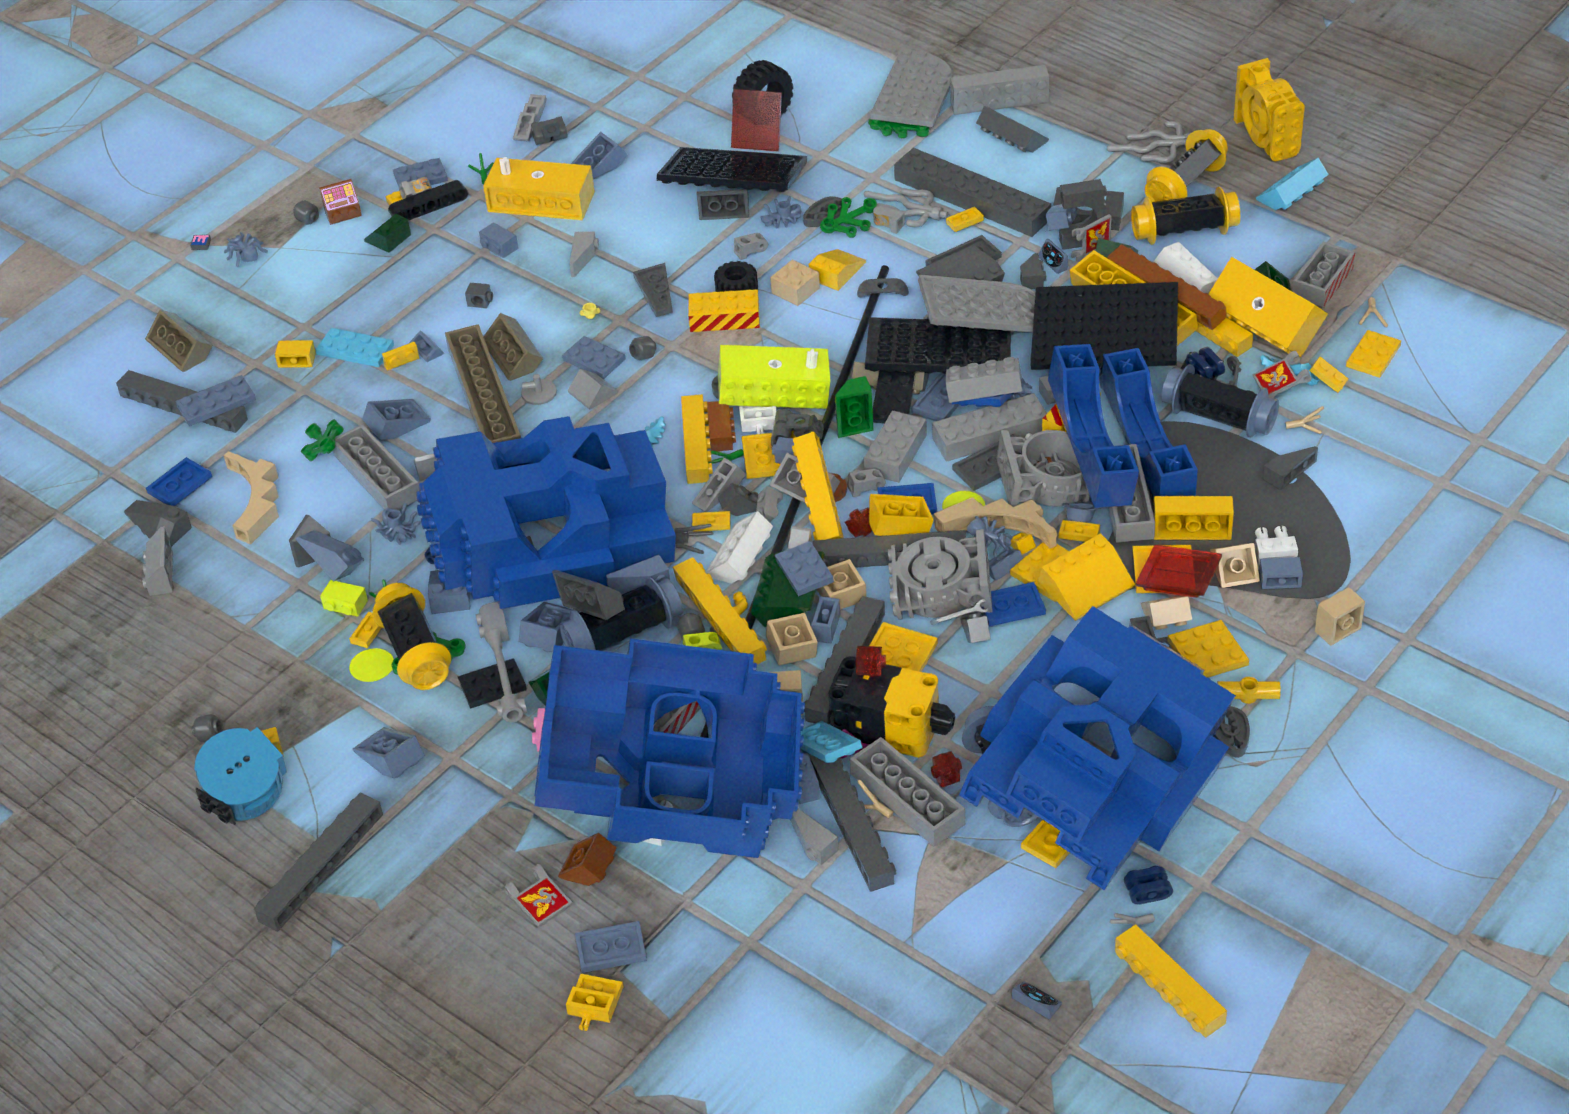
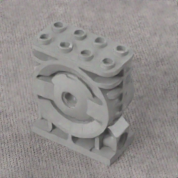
[996,430,1090,507]
[888,529,993,620]

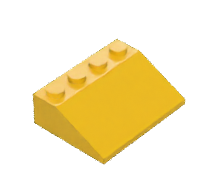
[1038,533,1135,621]

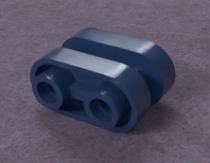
[1185,346,1225,379]
[1124,866,1173,905]

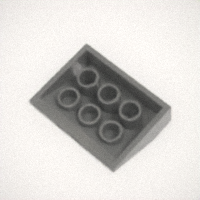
[916,245,1005,282]

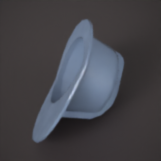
[1062,501,1104,523]

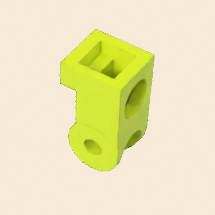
[683,632,722,650]

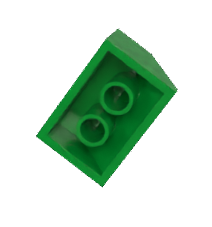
[835,376,874,438]

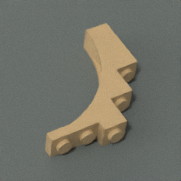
[223,451,279,545]
[934,497,1057,548]

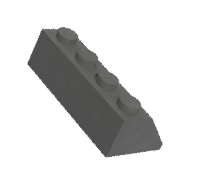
[976,106,1049,152]
[552,570,625,620]

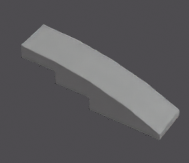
[513,94,547,141]

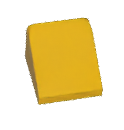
[1010,532,1036,555]

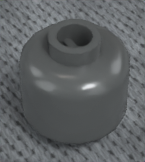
[293,200,319,225]
[629,336,657,360]
[677,613,705,640]
[192,714,224,742]

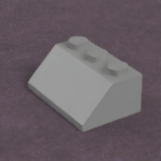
[769,453,840,504]
[142,526,173,596]

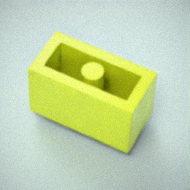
[320,580,368,617]

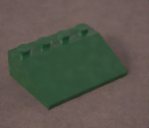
[751,551,825,627]

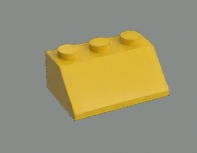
[869,494,934,536]

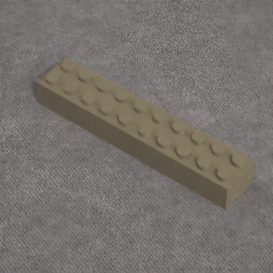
[445,324,521,443]

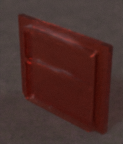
[731,89,782,151]
[1136,545,1222,598]

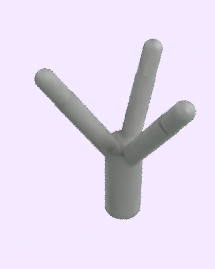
[1110,913,1155,926]

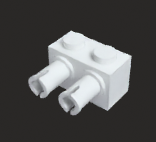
[1255,526,1298,569]

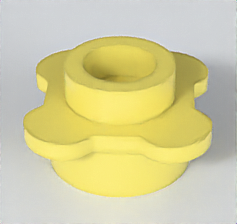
[579,303,600,319]

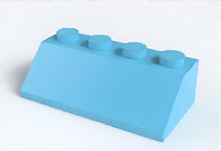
[1255,158,1328,210]

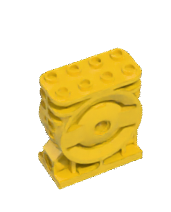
[1234,58,1305,161]

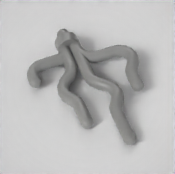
[1107,121,1190,163]
[864,188,948,227]

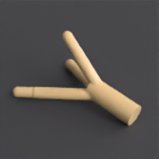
[1359,297,1388,327]
[1285,406,1324,434]
[857,780,894,819]

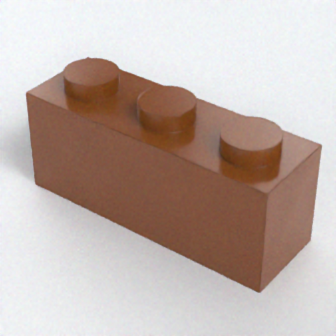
[707,401,736,451]

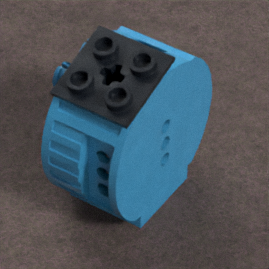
[194,727,287,825]

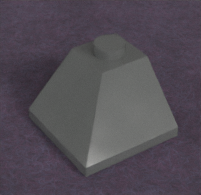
[289,515,331,567]

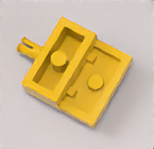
[566,974,623,1031]

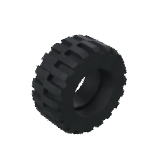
[732,60,793,126]

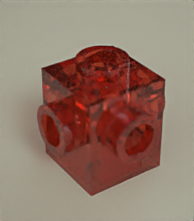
[845,507,872,537]
[856,646,886,676]
[930,751,962,788]

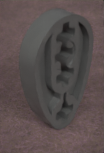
[803,196,846,227]
[1214,706,1250,758]

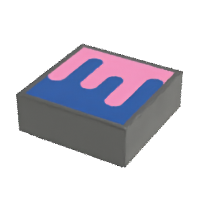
[190,235,211,250]

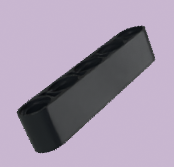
[388,180,468,221]

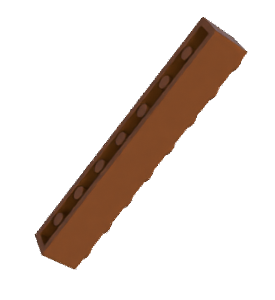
[1107,244,1227,330]

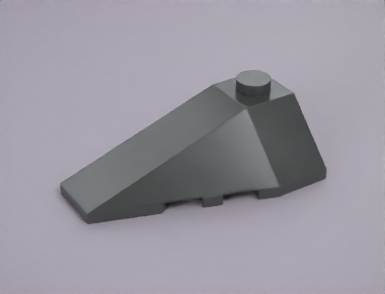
[124,500,192,547]

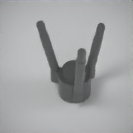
[674,524,714,554]

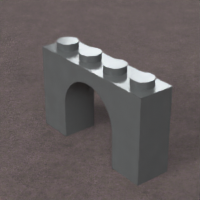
[1059,179,1107,250]
[1053,187,1124,231]

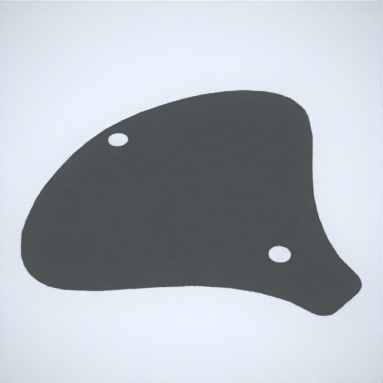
[1108,421,1351,599]

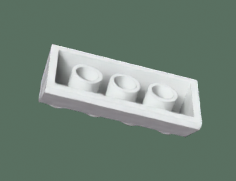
[1153,242,1218,294]
[705,511,773,584]

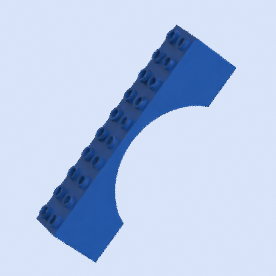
[1048,344,1139,508]
[1102,348,1198,498]

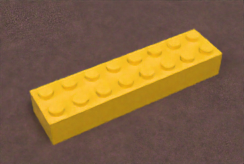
[1069,250,1198,346]

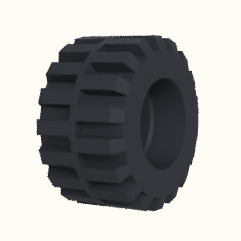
[714,261,758,292]

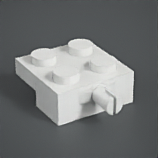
[739,406,776,434]

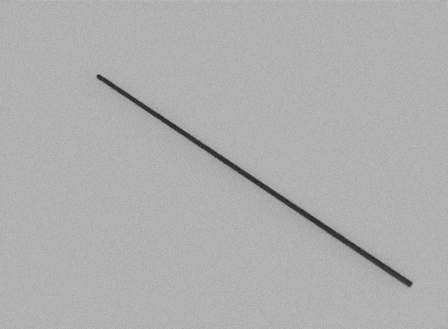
[700,265,889,738]

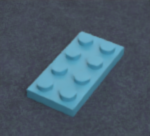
[315,328,394,367]
[800,721,862,763]

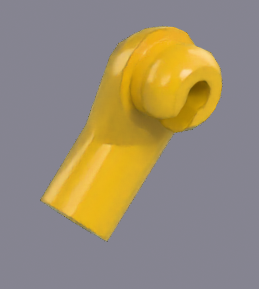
[733,591,748,615]

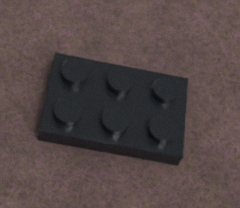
[873,370,916,424]
[457,658,527,709]

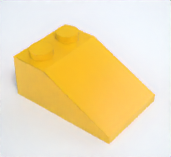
[809,249,866,291]

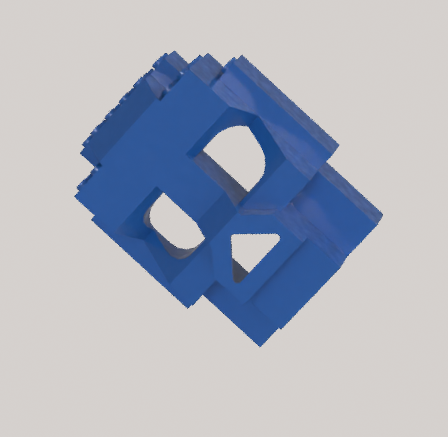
[416,416,676,609]
[959,606,1236,890]
[534,638,805,858]

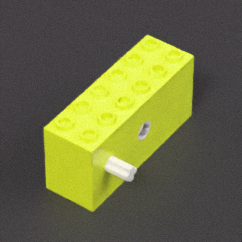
[718,345,830,409]

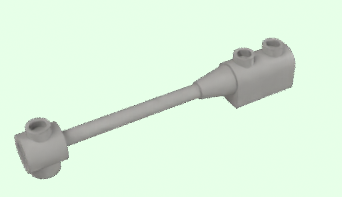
[476,602,527,722]

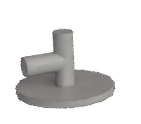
[521,374,557,405]

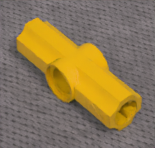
[1217,677,1281,704]

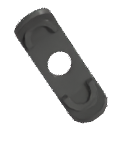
[857,278,909,298]
[1227,356,1242,388]

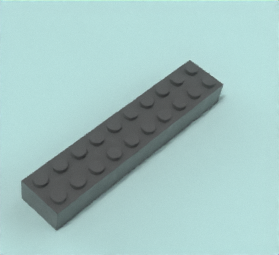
[894,147,1051,237]

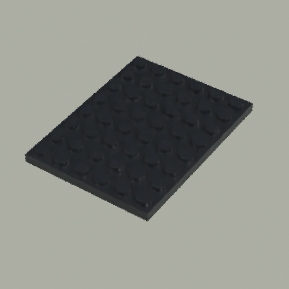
[657,147,807,192]
[1030,282,1179,370]
[865,317,1011,374]

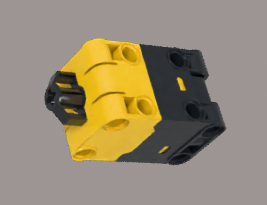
[828,656,955,758]

